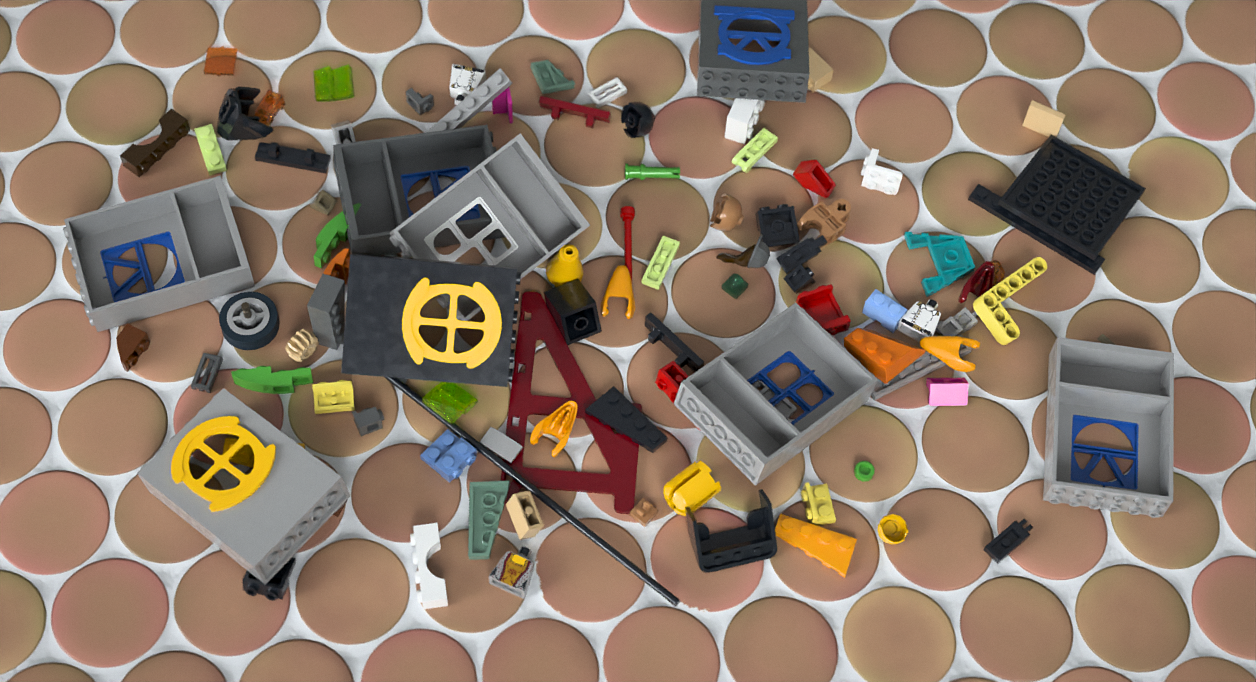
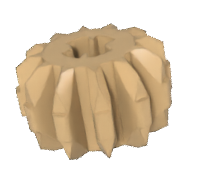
[285,329,319,362]

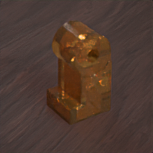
[254,90,286,126]

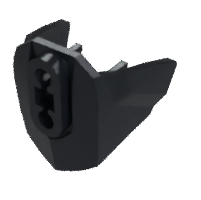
[217,87,273,140]

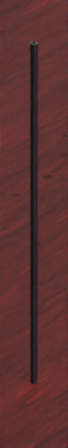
[384,377,680,607]

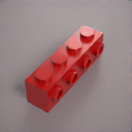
[655,360,700,431]

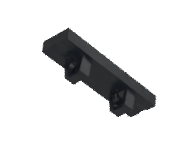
[255,142,331,174]
[645,312,704,372]

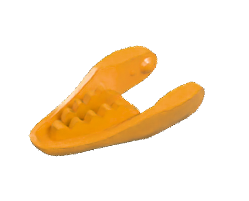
[600,265,635,319]
[920,336,980,372]
[530,401,578,458]

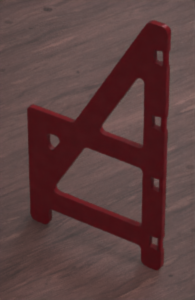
[500,291,642,514]

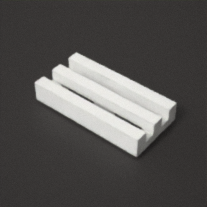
[588,77,627,109]

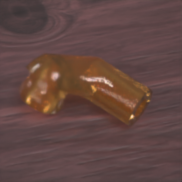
[990,260,1005,286]

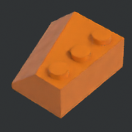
[844,328,926,384]

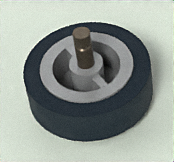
[219,292,280,350]

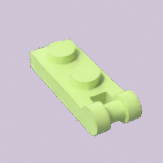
[732,128,778,173]

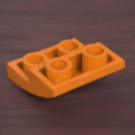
[323,248,350,284]

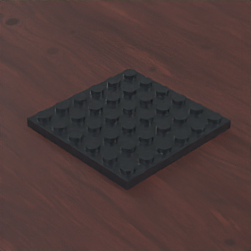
[998,135,1146,261]

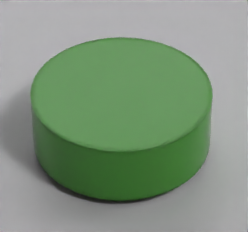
[854,461,875,482]

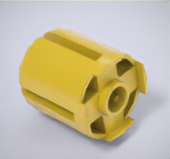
[663,461,721,516]

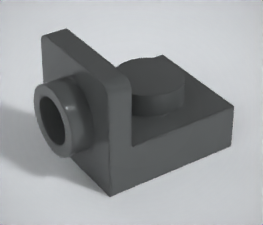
[406,88,434,115]

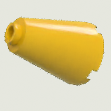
[546,244,583,287]

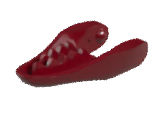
[958,261,995,303]

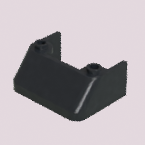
[685,489,777,573]

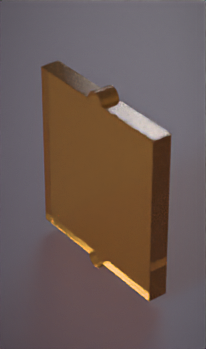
[204,46,237,76]

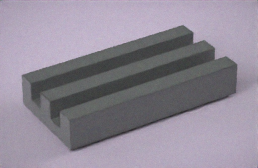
[191,353,223,393]

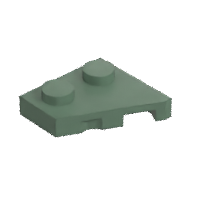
[530,60,575,94]

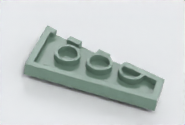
[468,481,510,560]

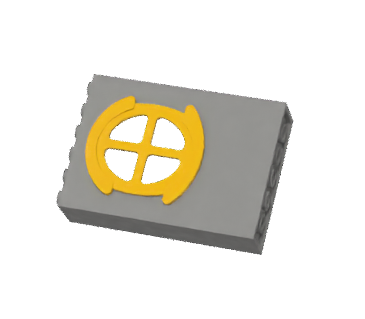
[137,388,351,585]

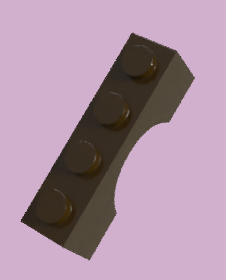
[120,109,190,177]

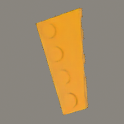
[775,514,857,577]

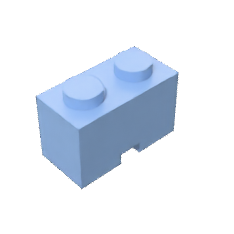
[862,289,907,333]

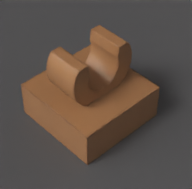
[630,499,658,527]

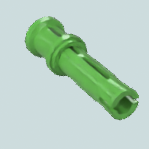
[625,163,680,180]

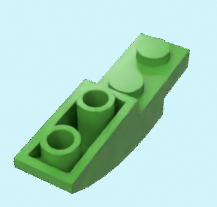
[314,203,362,268]
[231,366,313,394]

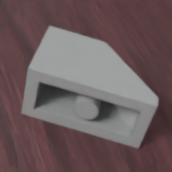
[331,120,356,144]

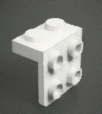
[861,148,903,195]

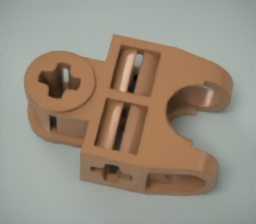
[797,199,851,248]

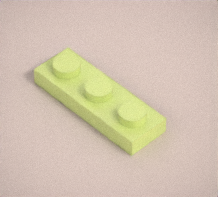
[194,124,227,176]
[641,236,680,290]

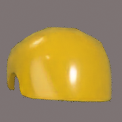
[877,514,908,545]

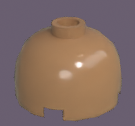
[710,193,744,231]

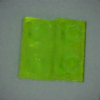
[313,64,354,102]
[422,382,478,424]

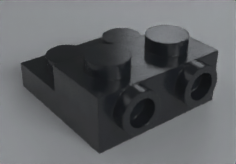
[755,204,800,248]
[242,557,296,601]

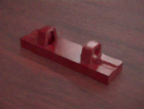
[539,96,611,128]

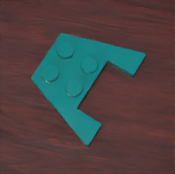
[904,232,975,297]

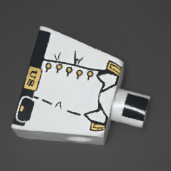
[450,64,486,105]
[897,299,941,342]

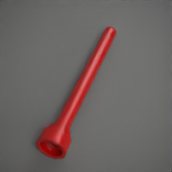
[620,206,635,281]

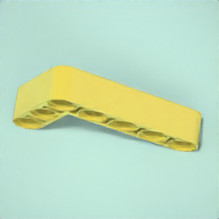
[973,257,1047,345]

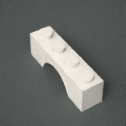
[410,523,448,609]

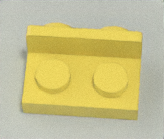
[801,482,836,526]

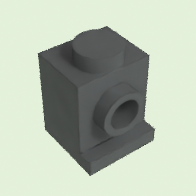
[352,406,384,436]

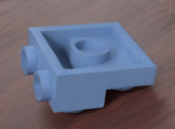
[420,429,477,483]

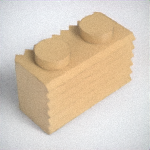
[506,491,544,540]

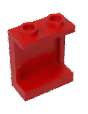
[796,284,851,335]

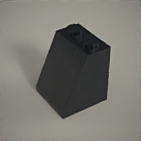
[544,279,602,345]

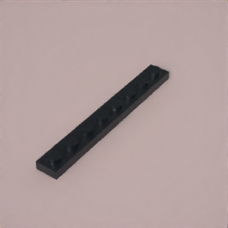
[968,184,1105,275]

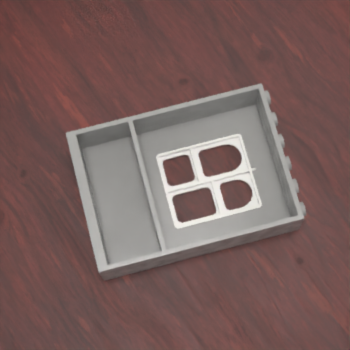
[389,133,590,321]

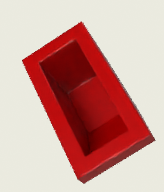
[793,159,836,198]

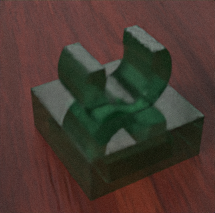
[722,273,748,299]

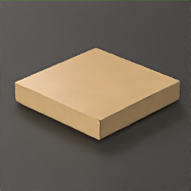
[1022,100,1066,137]

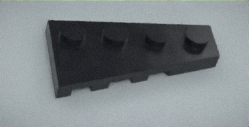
[585,386,668,453]

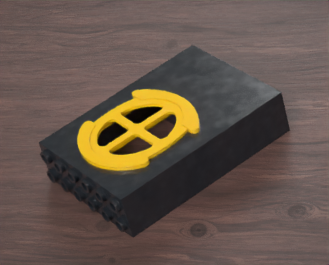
[341,253,521,387]

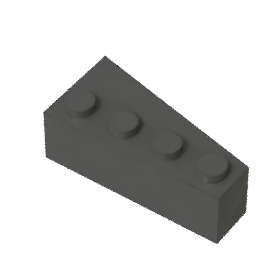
[307,274,345,350]

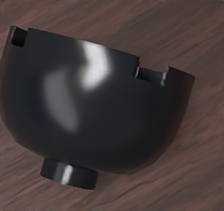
[621,102,655,138]

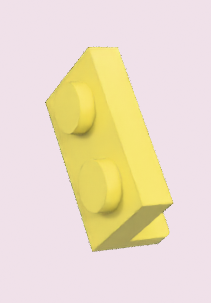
[312,380,355,414]

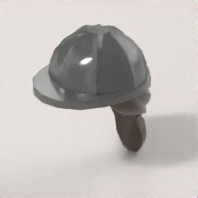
[716,234,770,269]

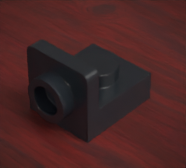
[783,264,816,294]

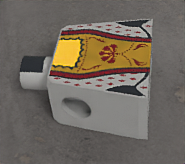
[489,546,534,599]

